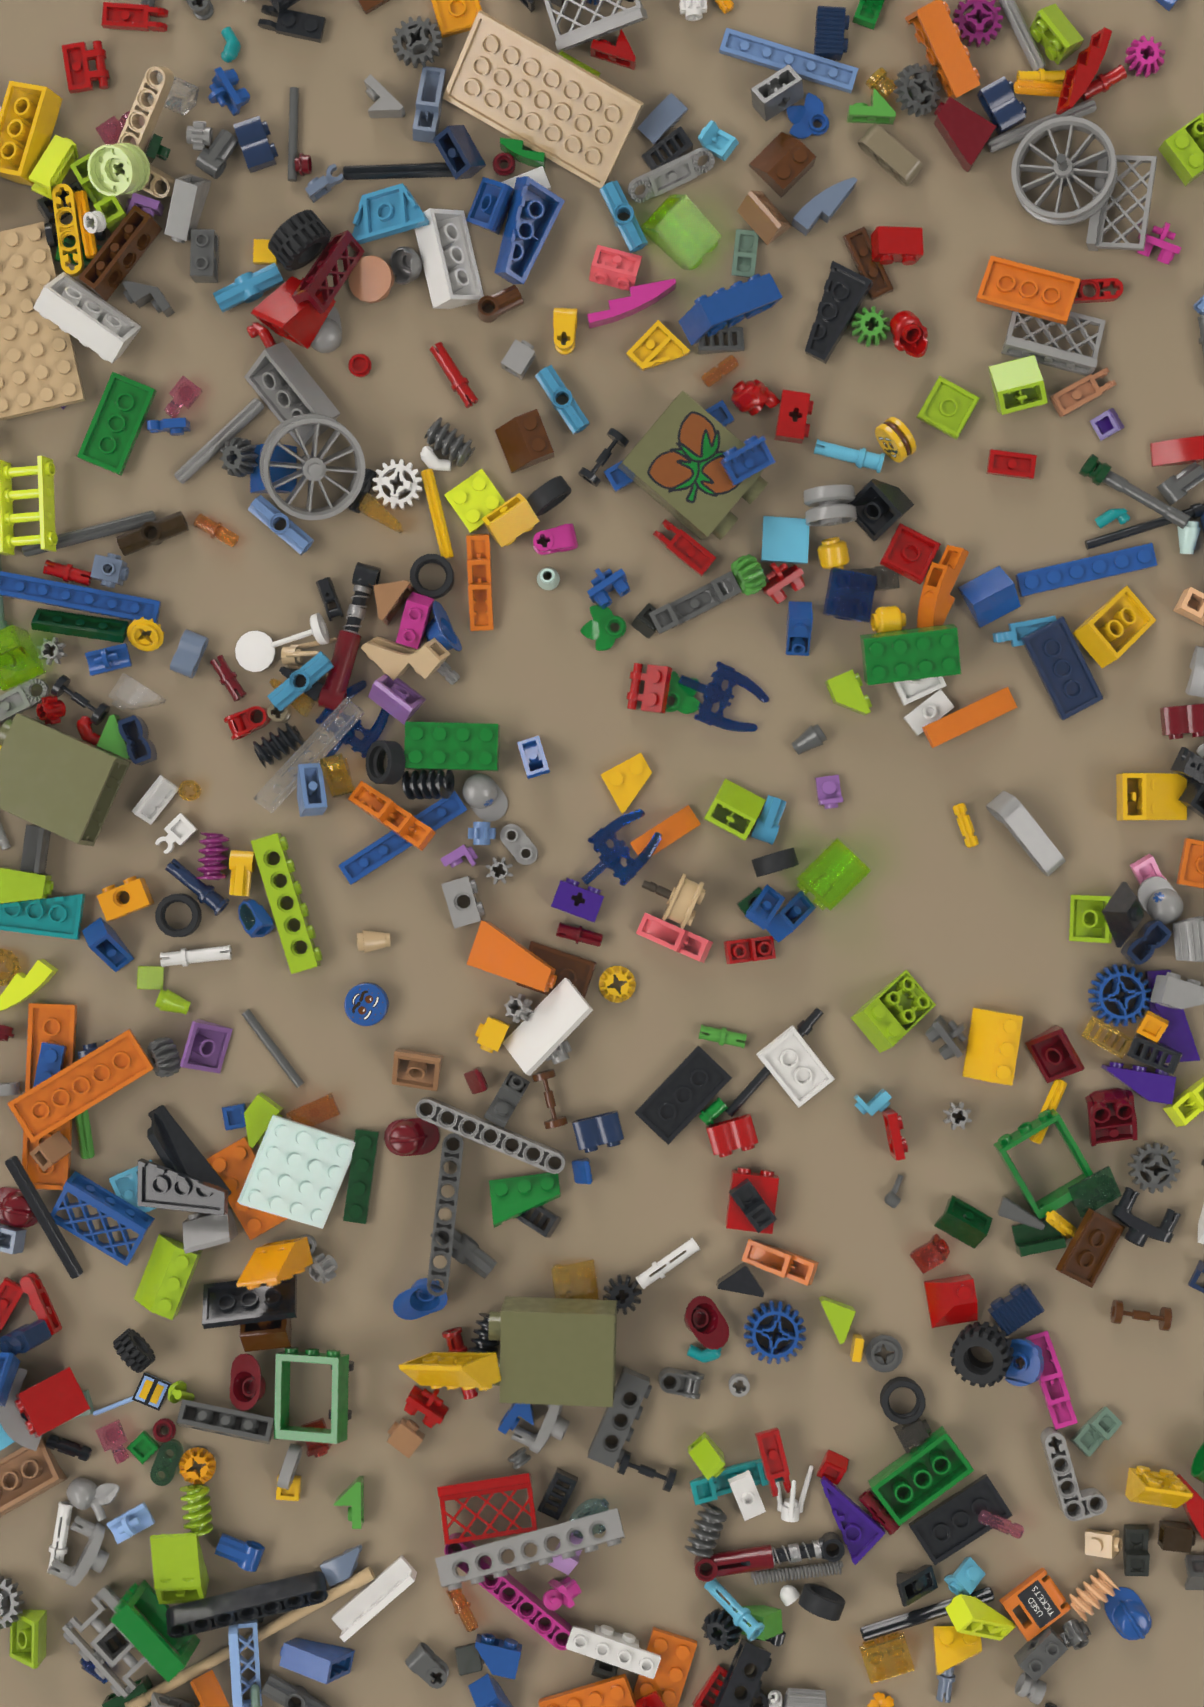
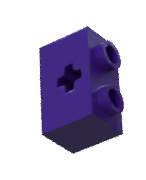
[551,878,604,922]

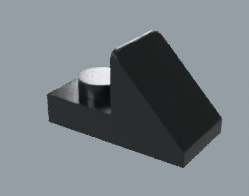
[896,1564,938,1607]

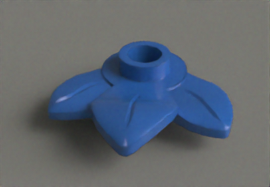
[786,93,829,139]

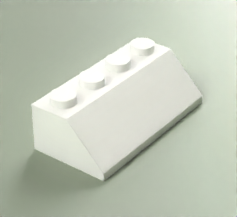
[415,208,484,309]
[33,272,141,363]

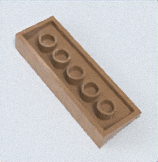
[0,1437,68,1517]

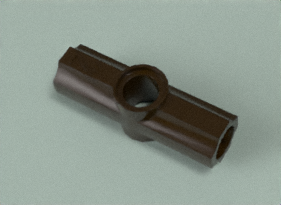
[116,511,189,556]

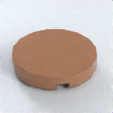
[348,255,394,304]

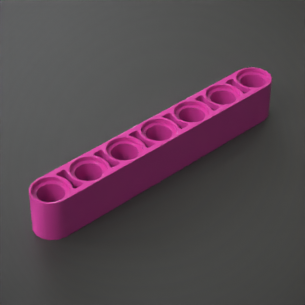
[444,1533,572,1650]

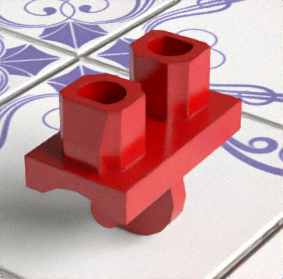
[762,562,805,604]
[404,1385,449,1428]

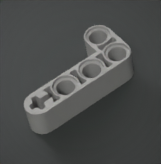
[986,791,1066,877]
[1041,1427,1107,1521]

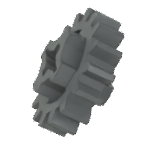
[392,16,443,68]
[893,63,941,117]
[1128,1142,1180,1194]
[0,1576,25,1629]

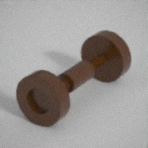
[532,1069,568,1129]
[1110,1300,1172,1331]

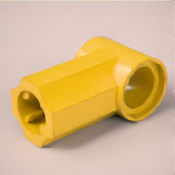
[229,850,256,896]

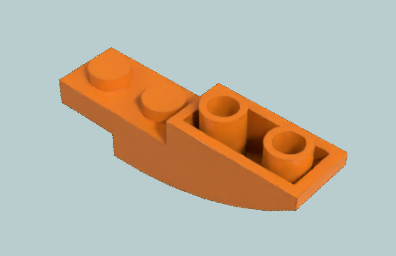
[917,545,969,628]

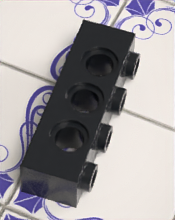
[713,1638,772,1707]

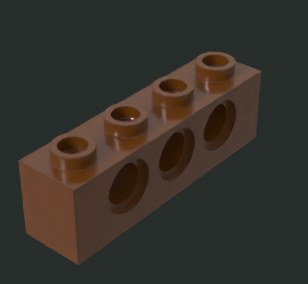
[78,205,162,302]

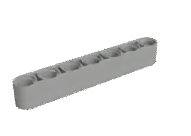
[415,1097,566,1174]

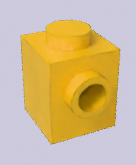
[475,1016,510,1053]

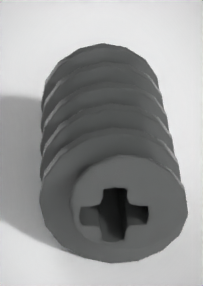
[424,417,476,467]
[685,1503,727,1557]

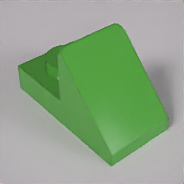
[847,89,896,125]
[334,1476,364,1529]

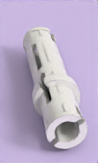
[160,945,232,967]
[635,1237,701,1290]
[47,1501,73,1572]

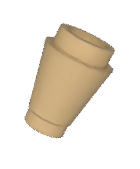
[357,930,390,953]

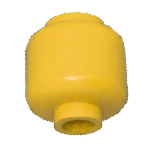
[817,537,850,573]
[871,606,906,633]

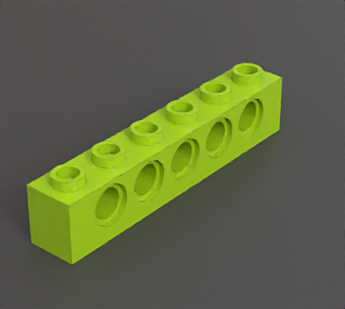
[251,833,323,974]

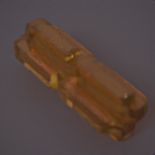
[701,355,739,387]

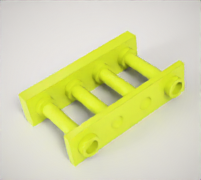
[0,456,58,556]

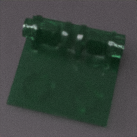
[1068,1166,1122,1218]

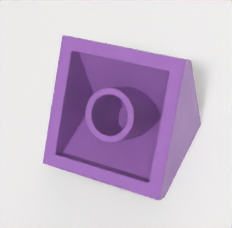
[368,674,426,725]
[180,1019,233,1073]

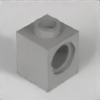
[501,339,536,380]

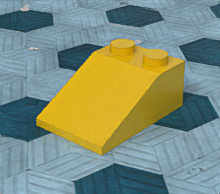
[1072,585,1156,668]

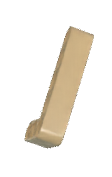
[117,66,175,198]

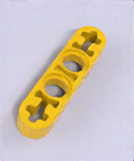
[52,183,84,277]

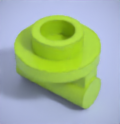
[168,1380,195,1403]

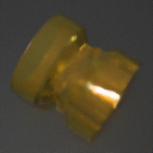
[865,67,897,99]

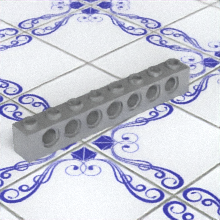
[435,1508,625,1591]

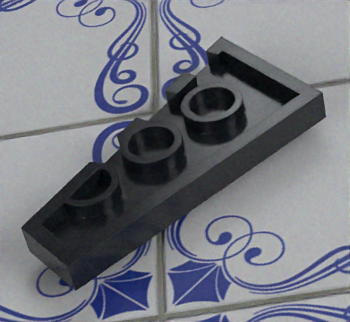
[805,261,873,364]

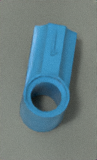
[751,795,787,845]

